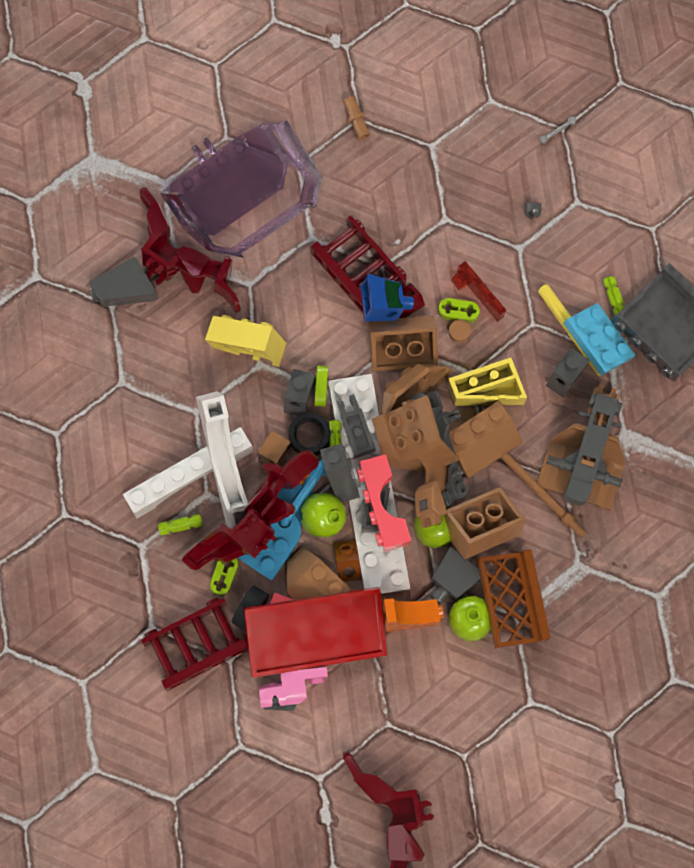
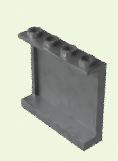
[611,263,694,381]

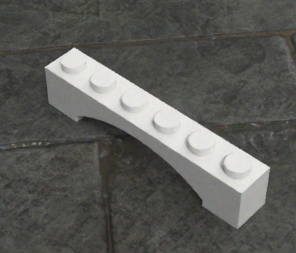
[196,391,248,529]
[123,427,253,518]

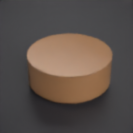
[449,319,471,342]

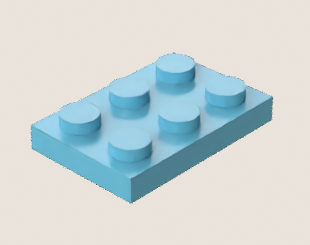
[563,303,635,376]

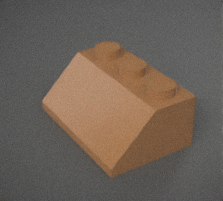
[369,316,438,372]
[449,401,523,479]
[444,487,525,560]

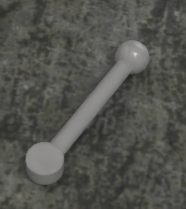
[539,116,576,144]

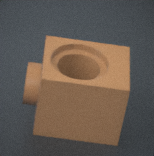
[258,431,291,465]

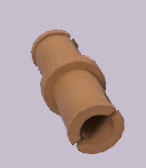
[343,96,370,140]

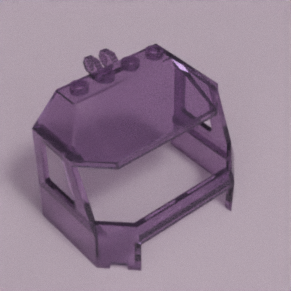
[160,120,322,258]

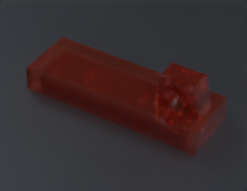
[451,261,506,322]

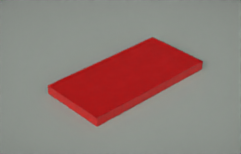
[243,587,387,678]

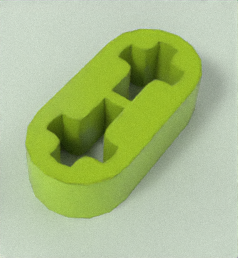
[438,298,480,323]
[315,365,329,407]
[210,558,239,596]

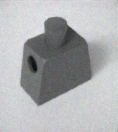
[546,348,589,398]
[284,369,316,416]
[430,547,481,604]

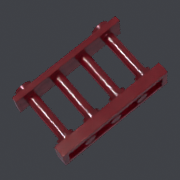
[311,215,407,314]
[141,597,248,692]

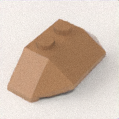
[382,364,451,414]
[287,547,352,600]

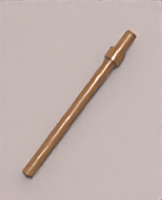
[500,453,587,538]

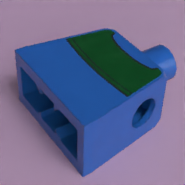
[361,274,414,322]

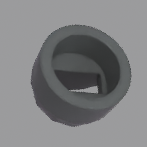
[524,203,542,219]

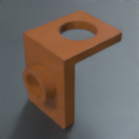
[334,540,361,582]

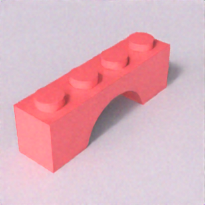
[356,454,411,552]

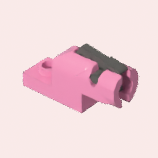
[259,667,328,711]

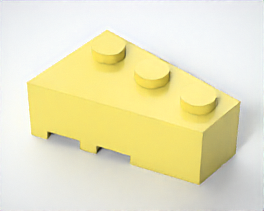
[205,315,287,367]
[447,358,527,406]

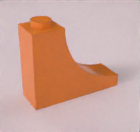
[382,598,444,632]

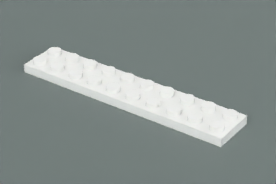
[328,374,410,595]

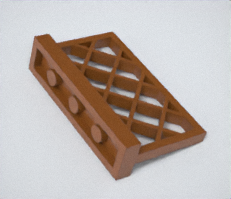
[477,549,551,649]

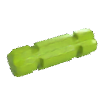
[603,276,625,316]
[329,420,342,447]
[158,514,203,535]

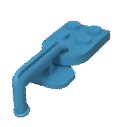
[238,460,327,581]

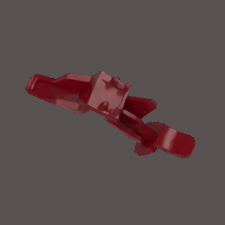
[140,187,240,313]
[182,450,319,570]
[343,753,434,868]

